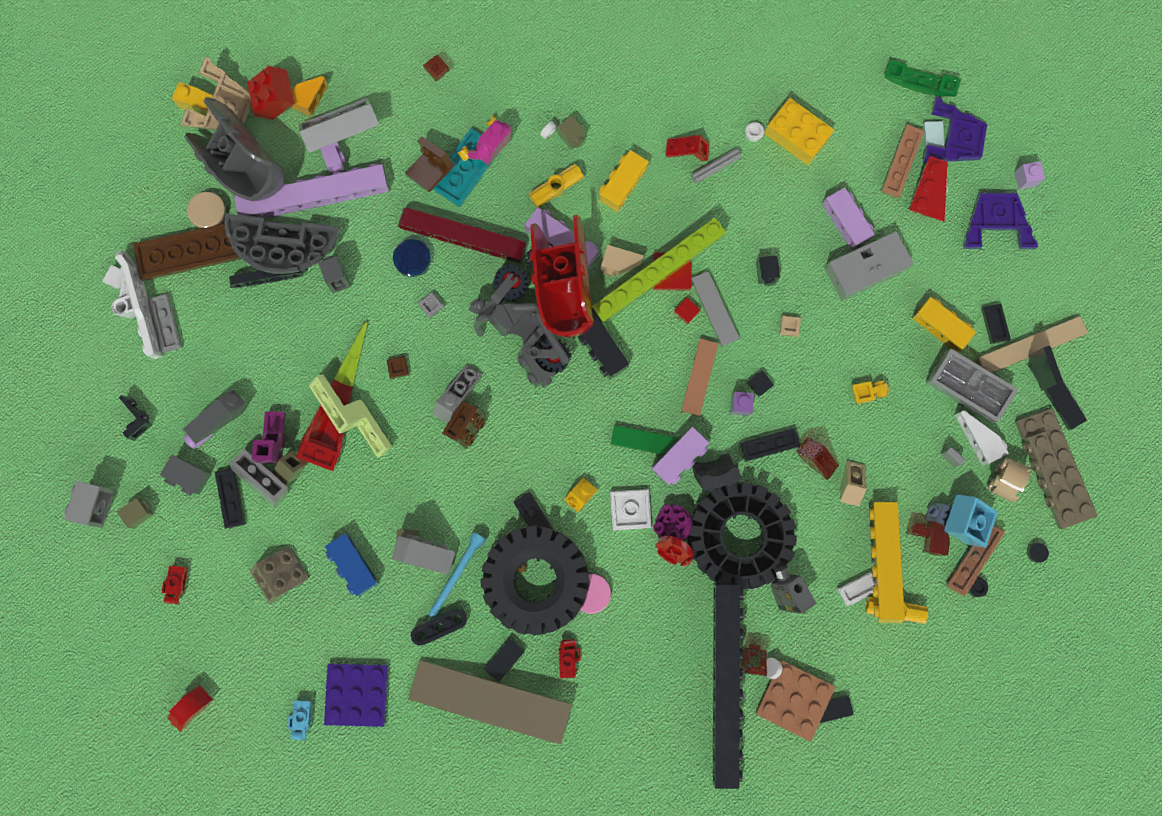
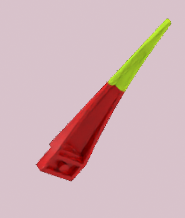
[295,322,367,471]

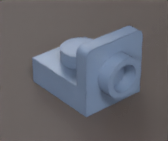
[925,503,952,528]

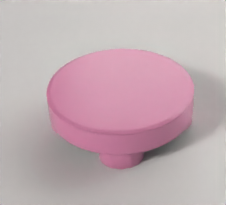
[580,574,611,614]

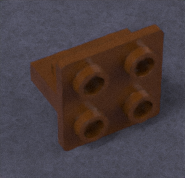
[442,401,486,449]

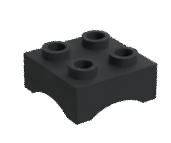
[692,453,741,491]

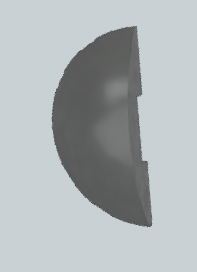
[225,214,340,274]

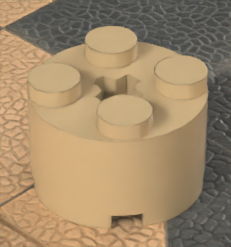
[987,458,1031,503]

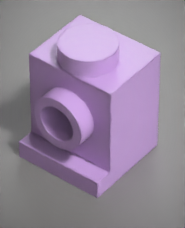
[320,142,345,174]

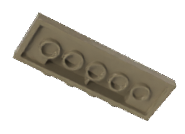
[1015,408,1097,530]

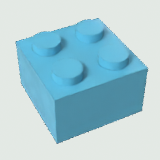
[944,494,998,548]

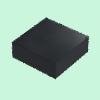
[747,370,774,398]

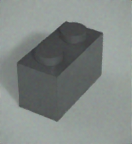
[318,256,351,293]
[160,455,211,496]

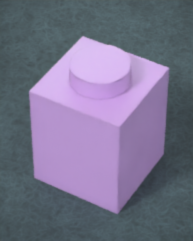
[1014,161,1045,190]

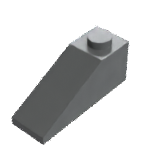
[183,389,246,444]

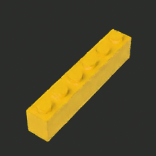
[869,502,905,623]

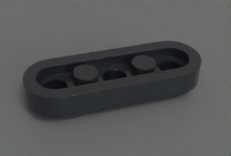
[411,609,468,646]

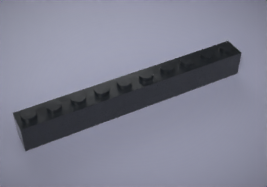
[713,583,743,789]

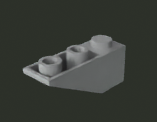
[433,365,483,424]

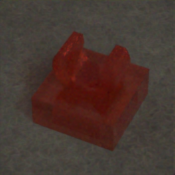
[423,54,450,82]

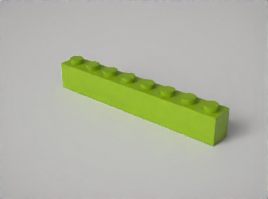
[592,218,726,324]

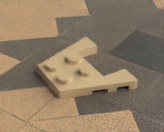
[180,57,251,130]

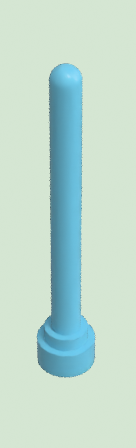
[429,532,487,617]

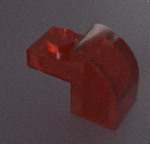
[906,521,950,556]

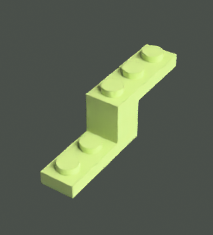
[309,374,392,458]

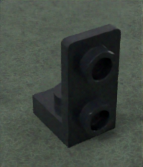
[119,395,152,441]

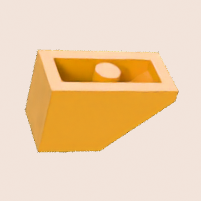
[291,76,328,117]

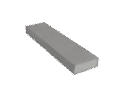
[691,271,739,347]

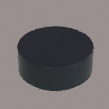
[1027,543,1049,563]
[968,578,988,597]

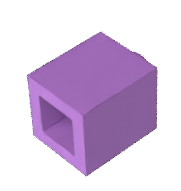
[730,392,754,416]

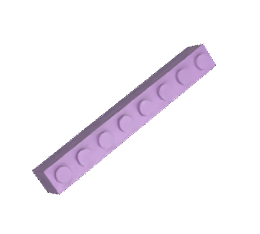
[234,164,389,219]

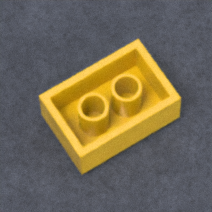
[764,98,834,166]

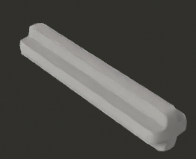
[691,148,741,183]

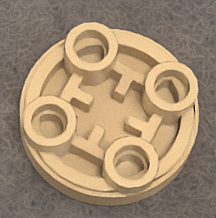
[187,192,226,229]

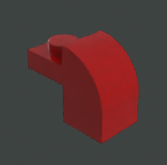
[167,685,213,732]

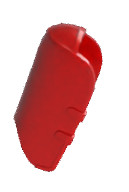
[529,215,594,337]

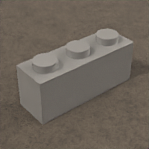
[230,449,288,508]
[392,534,455,575]

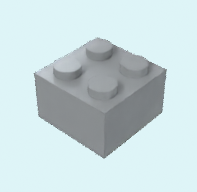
[64,481,115,528]

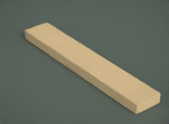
[977,316,1088,373]

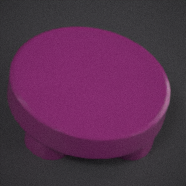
[653,505,693,541]

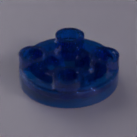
[393,239,431,277]

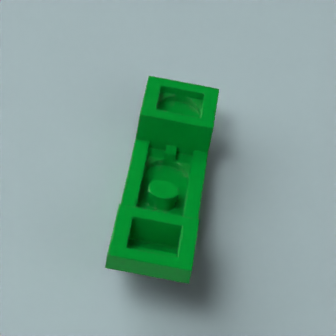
[884,60,961,97]

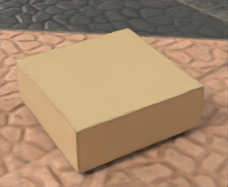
[779,315,801,337]

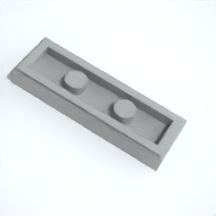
[149,294,182,353]

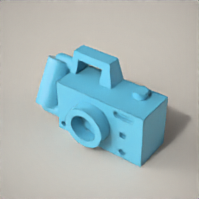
[287,700,312,740]

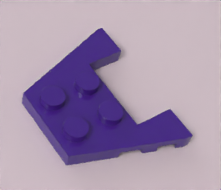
[923,97,988,163]
[963,193,1038,249]

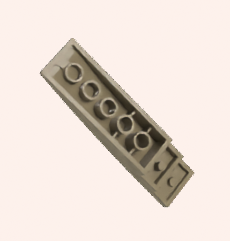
[408,660,572,745]

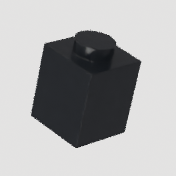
[756,256,780,286]

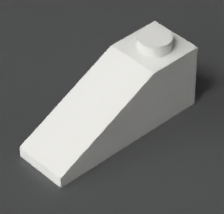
[955,411,1009,466]

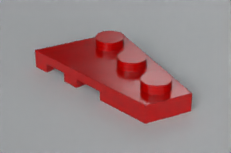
[908,156,948,222]

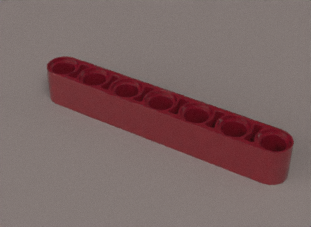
[398,208,526,263]

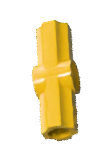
[528,164,584,208]
[865,596,929,624]

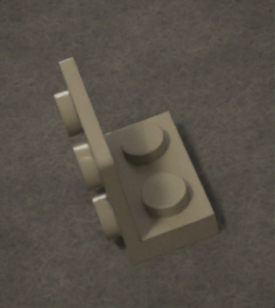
[250,547,309,605]

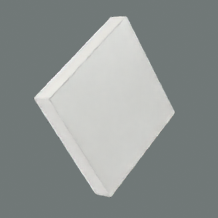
[610,489,651,531]

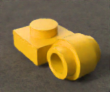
[851,381,890,405]

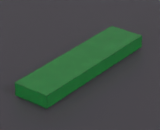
[610,425,680,455]

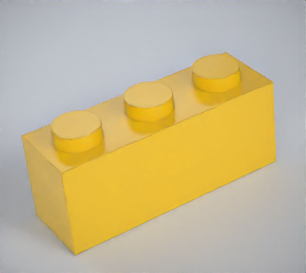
[599,150,649,212]
[912,297,976,353]

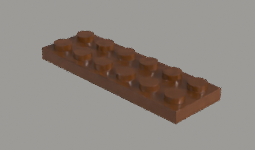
[133,223,241,281]

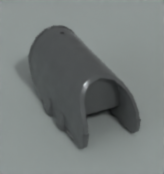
[184,97,284,201]

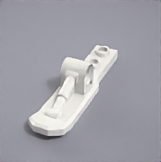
[112,250,163,359]

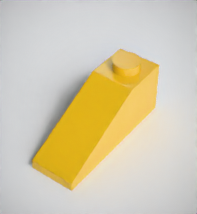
[172,82,213,116]

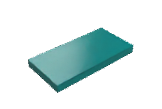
[433,128,497,208]

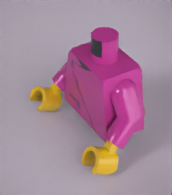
[457,115,512,165]

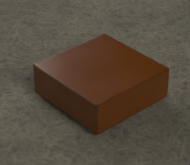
[386,356,409,379]

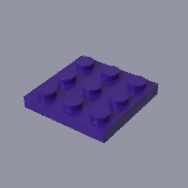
[324,664,388,727]

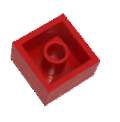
[247,65,294,120]

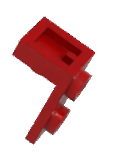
[666,135,710,161]

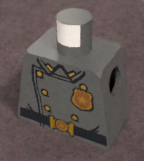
[771,566,816,614]

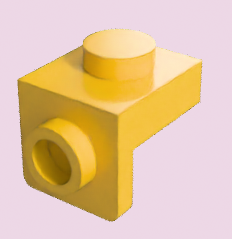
[564,477,598,512]

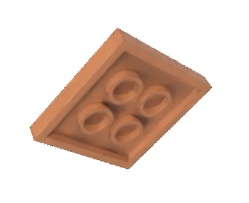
[756,660,835,742]

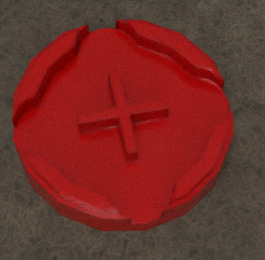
[655,536,694,566]

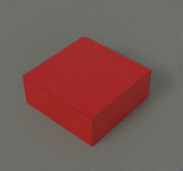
[674,298,701,325]

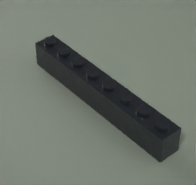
[526,249,630,380]

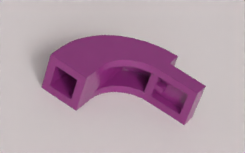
[252,411,286,463]

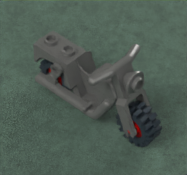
[468,264,571,388]

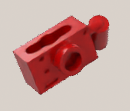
[161,566,188,604]
[559,639,581,678]

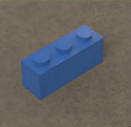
[325,533,379,596]

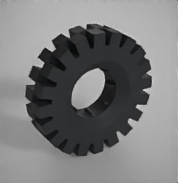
[688,482,797,590]
[481,526,590,635]

